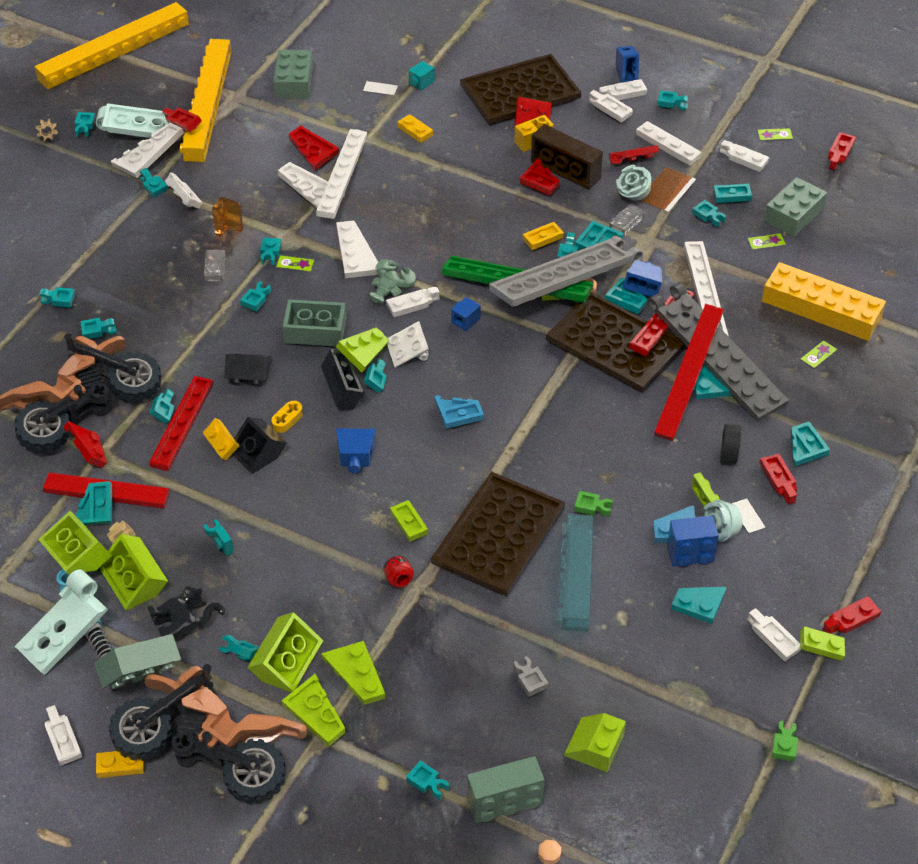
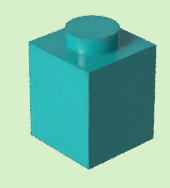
[409,61,435,91]

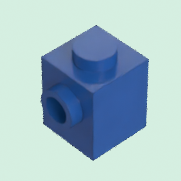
[451,297,481,331]

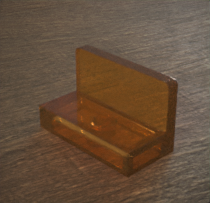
[212,197,243,237]

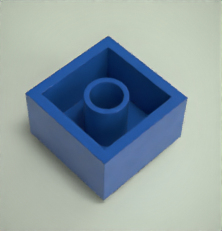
[667,515,719,567]

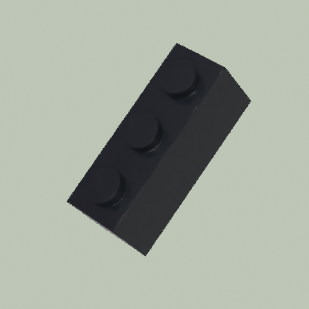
[321,349,364,409]

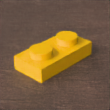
[397,114,433,143]
[523,222,564,250]
[203,418,239,461]
[96,751,144,778]

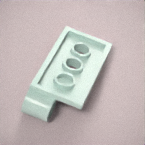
[96,104,168,138]
[15,569,108,675]

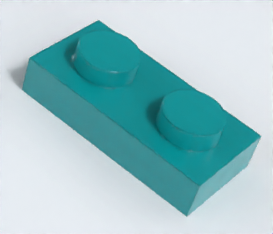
[713,183,752,203]

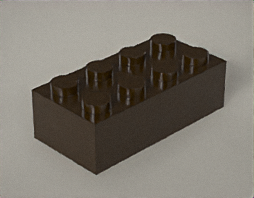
[531,124,603,190]

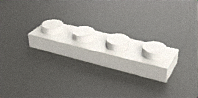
[636,121,702,166]

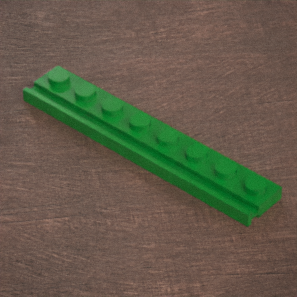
[442,256,593,302]

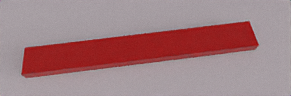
[654,303,724,441]

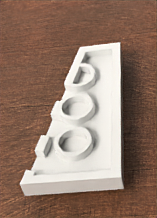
[110,123,184,178]
[278,162,345,208]
[336,221,378,278]

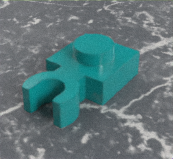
[75,112,96,137]
[692,200,726,227]
[260,237,282,265]
[240,281,271,312]
[406,760,449,800]

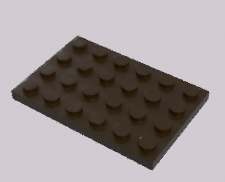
[460,54,581,124]
[546,292,686,392]
[431,471,565,597]

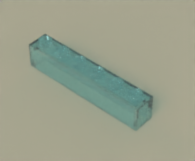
[558,514,593,632]

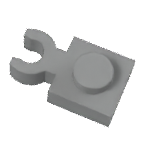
[514,656,549,697]

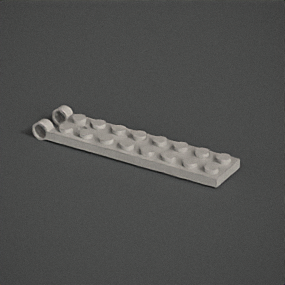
[489,236,644,307]

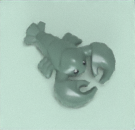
[369,259,416,304]

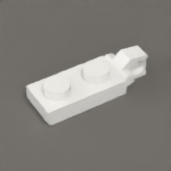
[599,79,647,100]
[589,90,633,123]
[720,140,769,172]
[165,172,203,209]
[386,287,440,317]
[747,608,801,662]
[45,705,82,766]

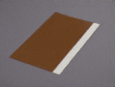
[641,167,696,212]

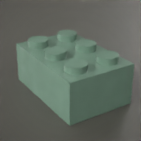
[274,49,313,98]
[764,177,827,237]
[283,299,346,346]
[94,634,181,689]
[467,756,545,823]

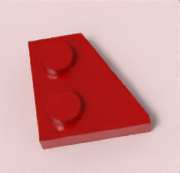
[514,97,552,130]
[520,159,560,196]
[63,421,107,468]

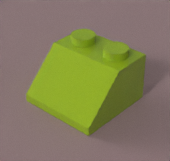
[564,713,626,772]

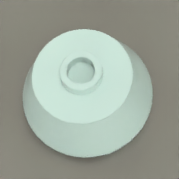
[616,165,651,201]
[703,500,742,542]

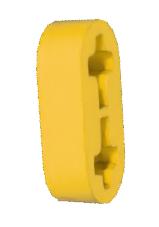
[271,401,303,433]

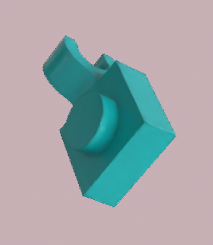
[657,90,688,110]
[139,168,168,198]
[557,232,578,259]
[39,287,75,308]
[81,318,117,339]
[364,358,387,393]
[150,388,175,424]
[204,519,234,556]
[219,635,259,661]

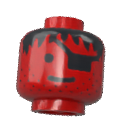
[383,556,414,588]

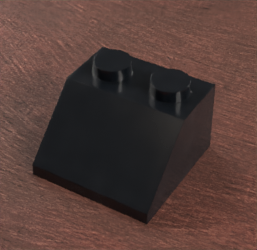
[224,353,271,384]
[232,417,287,474]

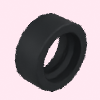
[720,424,741,464]

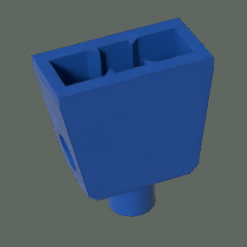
[616,46,639,83]
[622,260,662,297]
[336,428,376,473]

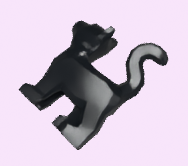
[147,586,225,639]

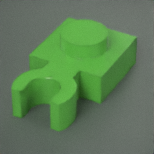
[574,491,613,516]
[771,721,798,762]

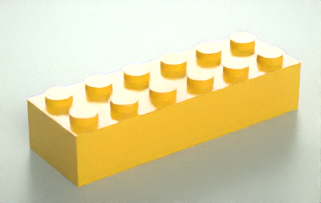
[762,262,886,341]

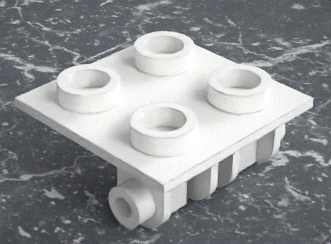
[387,321,429,368]

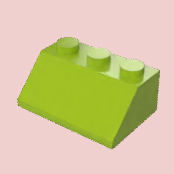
[38,510,112,574]
[99,534,168,610]
[247,612,324,693]

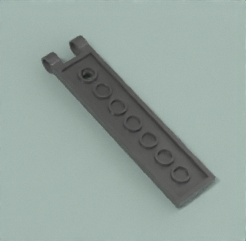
[648,282,789,422]

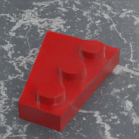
[289,125,339,170]

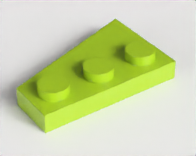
[336,327,389,372]
[321,641,385,705]
[282,674,345,747]

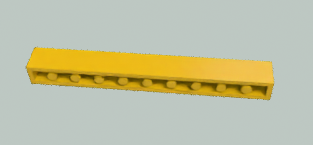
[35,2,189,89]
[180,39,231,162]

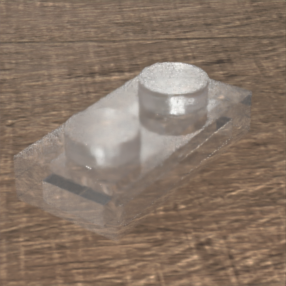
[609,204,645,235]
[204,250,225,281]

